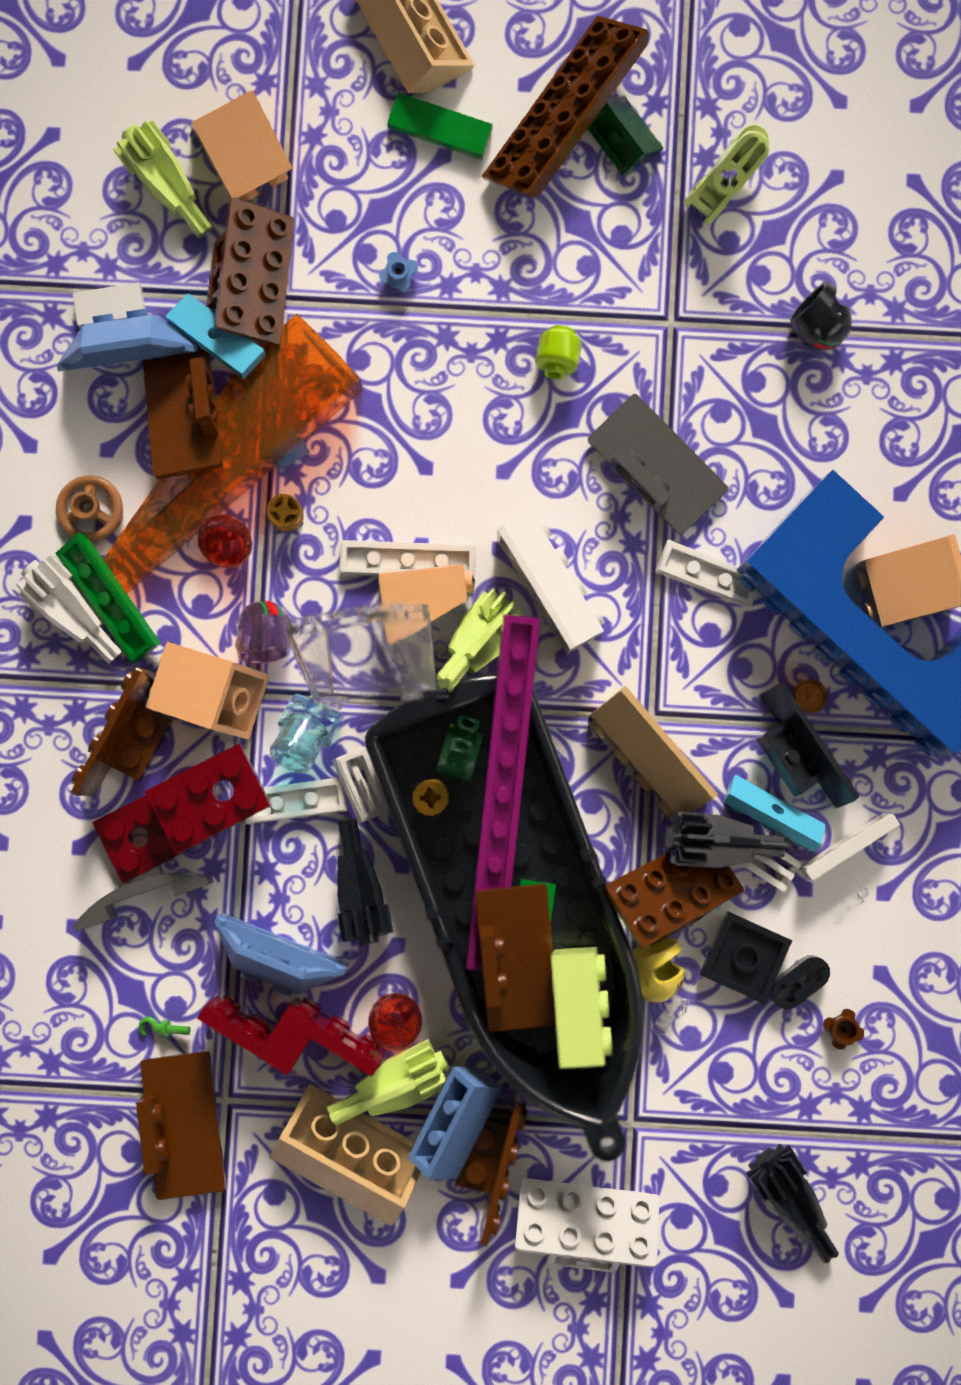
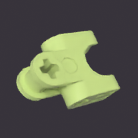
[683,124,769,225]

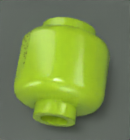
[535,325,582,379]

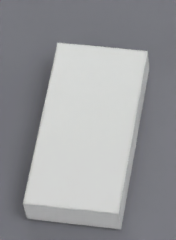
[73,282,145,329]

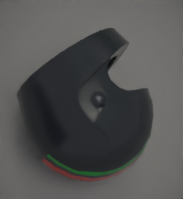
[790,281,852,351]

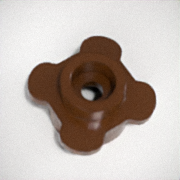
[823,1008,864,1050]

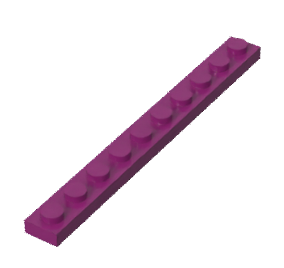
[466,614,540,971]

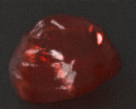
[198,514,253,568]
[368,992,422,1051]

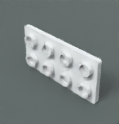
[515,1178,659,1273]

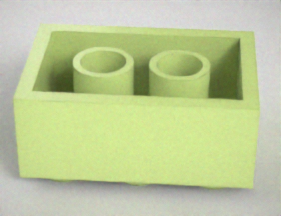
[551,947,612,1068]

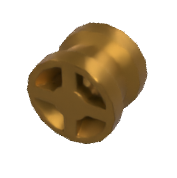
[267,494,304,532]
[413,779,450,816]

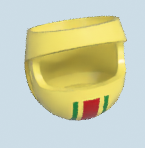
[632,938,685,1003]

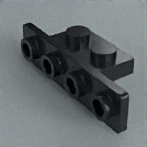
[756,682,859,808]

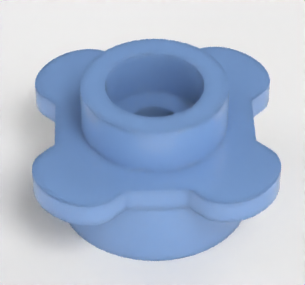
[379,252,418,291]

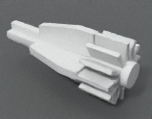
[14,555,123,664]

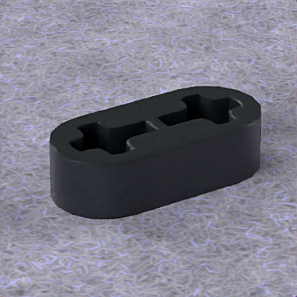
[769,955,830,1009]

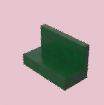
[588,95,664,176]

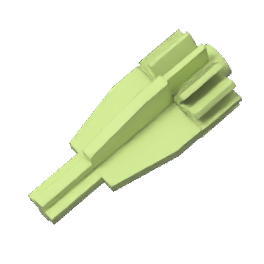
[113,120,213,239]
[435,589,524,691]
[327,1039,450,1126]

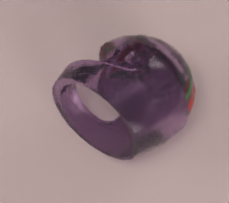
[235,601,293,663]

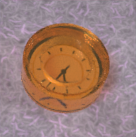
[792,679,828,714]

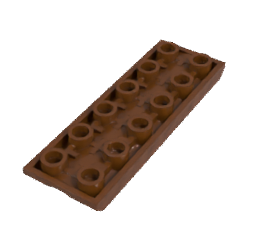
[482,15,649,198]

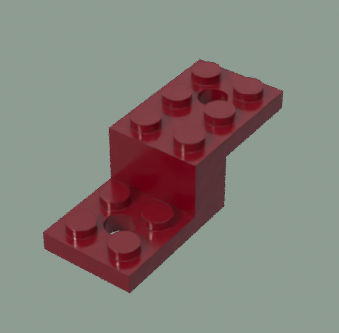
[92,743,272,884]
[196,996,384,1077]

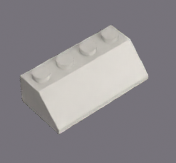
[497,513,605,655]

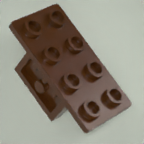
[206,198,294,346]
[143,350,223,480]
[71,667,173,796]
[603,854,744,949]
[475,884,557,1032]
[136,1050,226,1200]
[455,1089,527,1246]

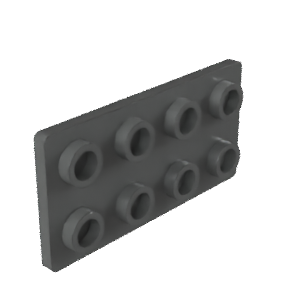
[587,393,729,535]

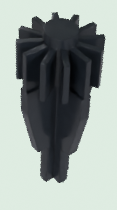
[664,812,788,868]
[337,819,393,946]
[746,1144,839,1263]

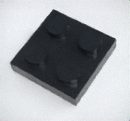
[699,911,793,1004]

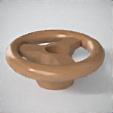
[55,475,123,542]

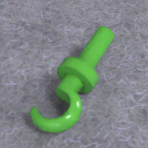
[138,1017,191,1038]

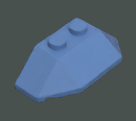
[57,309,198,372]
[214,913,350,996]

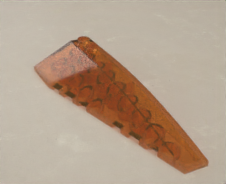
[103,314,364,594]

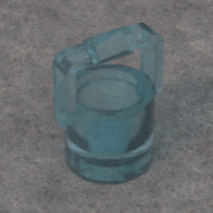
[270,694,342,773]

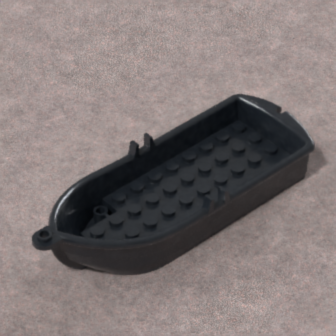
[365,674,644,1161]

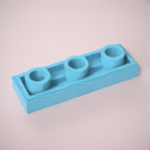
[165,293,266,380]
[724,774,826,852]

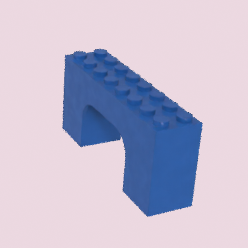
[737,469,961,756]

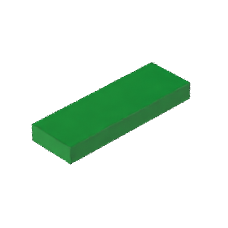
[387,92,493,160]

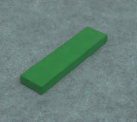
[55,532,161,664]

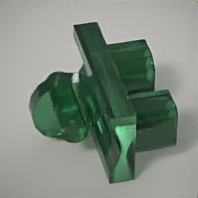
[435,716,484,782]

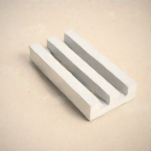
[332,747,389,824]
[740,832,802,892]

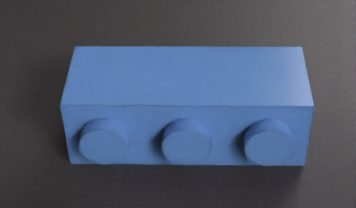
[408,1067,503,1180]

